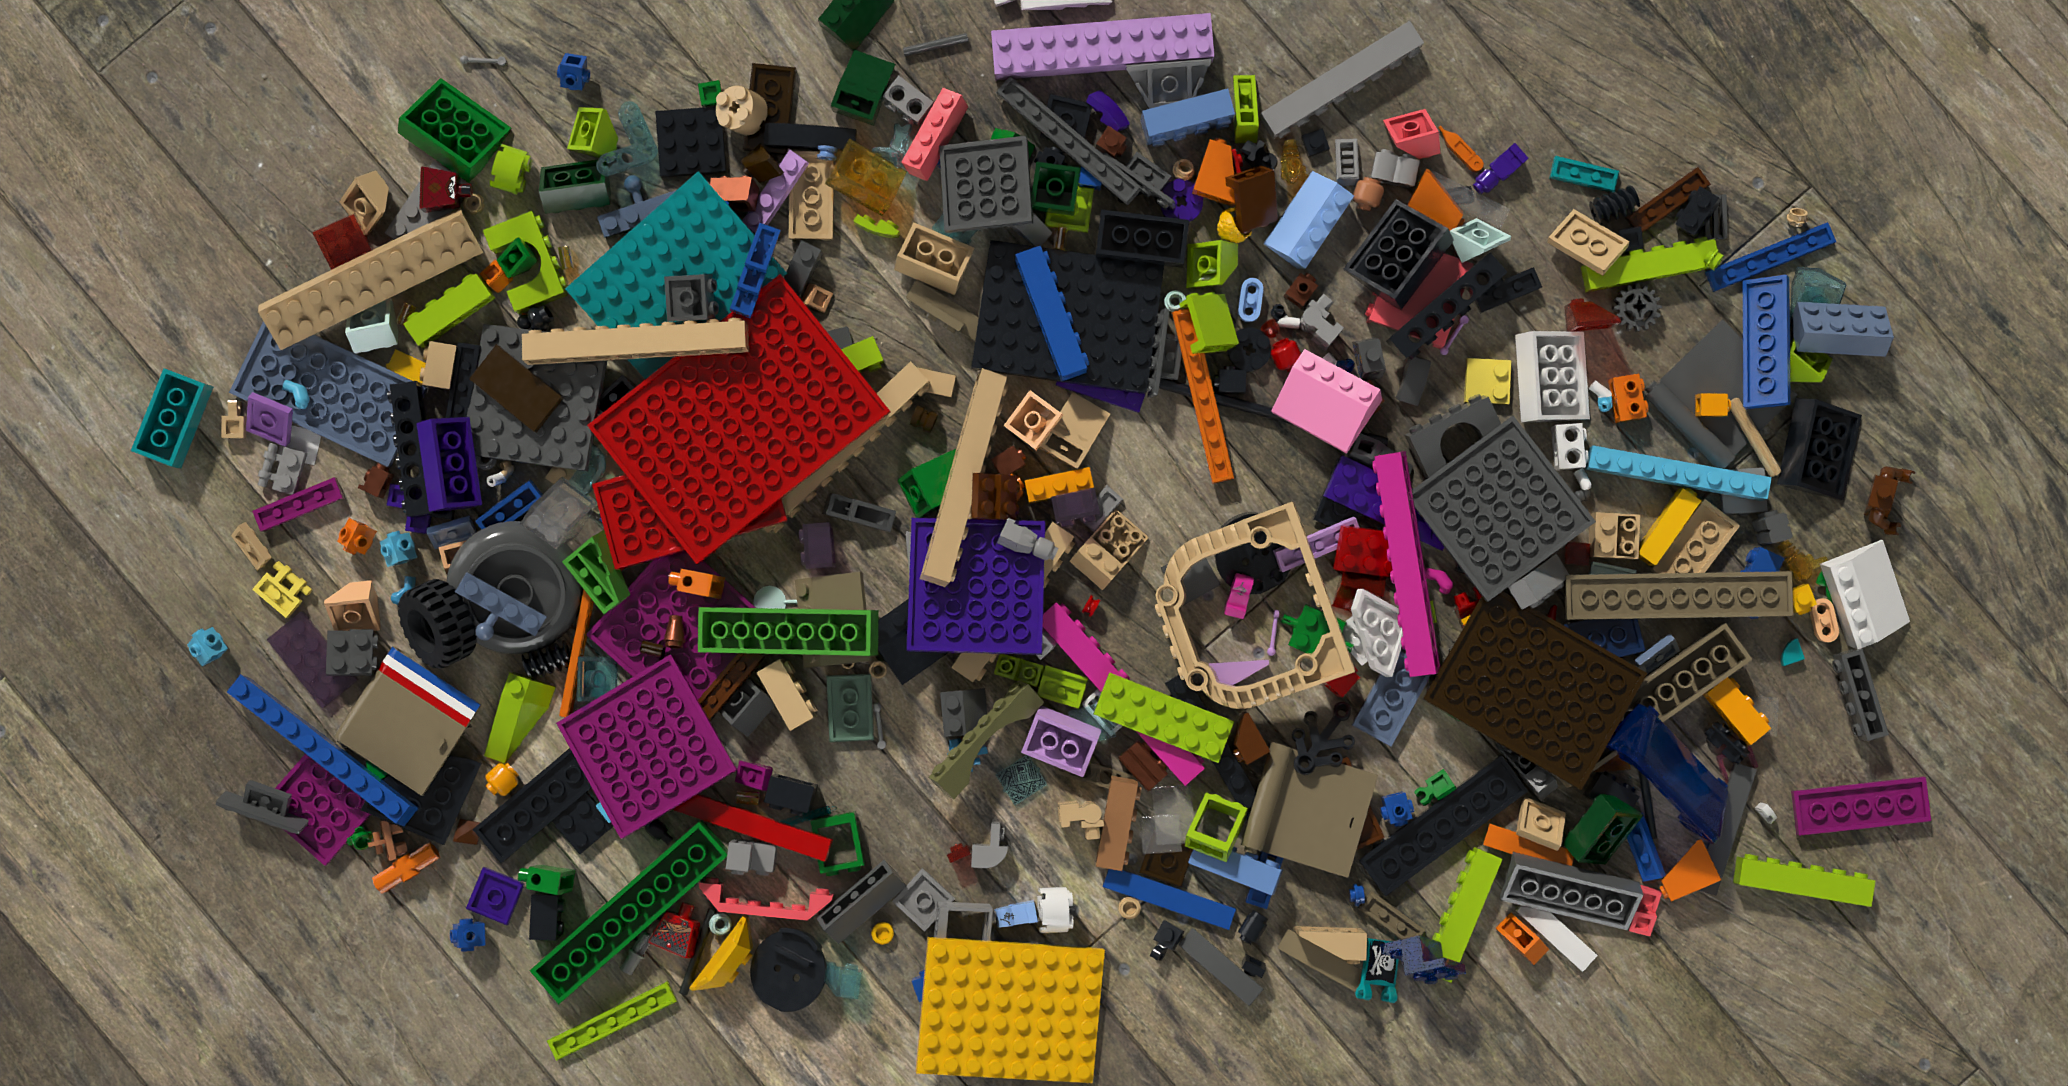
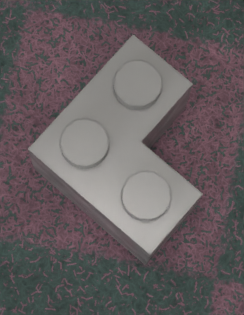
[726,839,778,876]

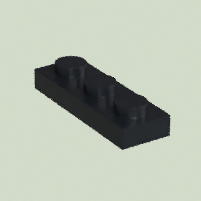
[1475,267,1542,314]

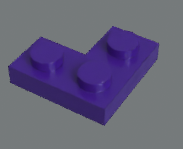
[387,484,432,534]

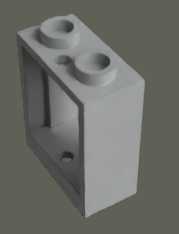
[934,901,996,941]

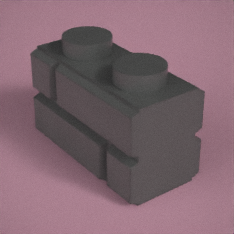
[1752,510,1793,545]

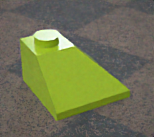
[567,107,618,159]
[1186,240,1238,288]
[1790,337,1833,382]

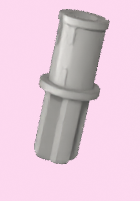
[620,931,652,975]

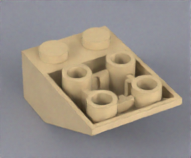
[1039,392,1110,470]
[1070,509,1149,590]

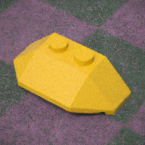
[689,914,753,991]

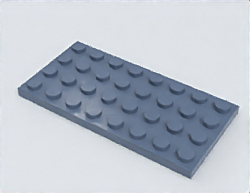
[229,321,428,468]

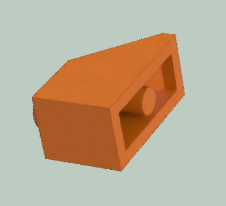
[1496,913,1549,965]

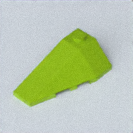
[484,672,556,763]

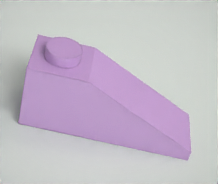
[1201,660,1269,685]

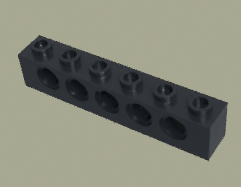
[1386,252,1508,361]
[387,381,439,518]

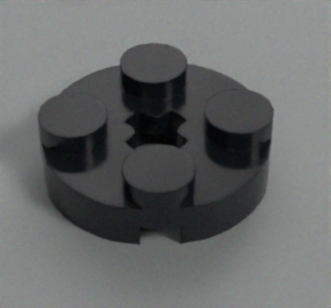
[1227,327,1271,372]

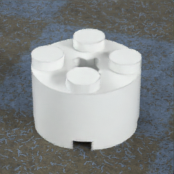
[1037,887,1073,933]

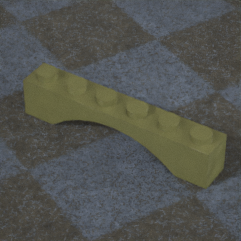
[929,681,1044,800]

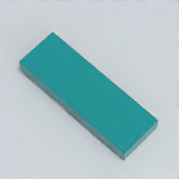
[1549,156,1619,193]

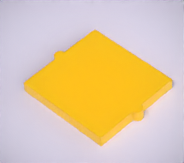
[386,349,426,384]

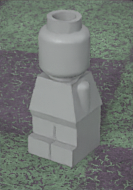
[997,518,1058,560]

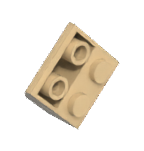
[1588,512,1640,559]

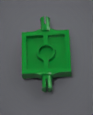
[1281,604,1354,654]

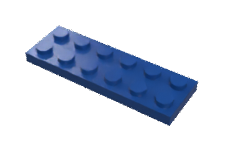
[1743,274,1791,409]

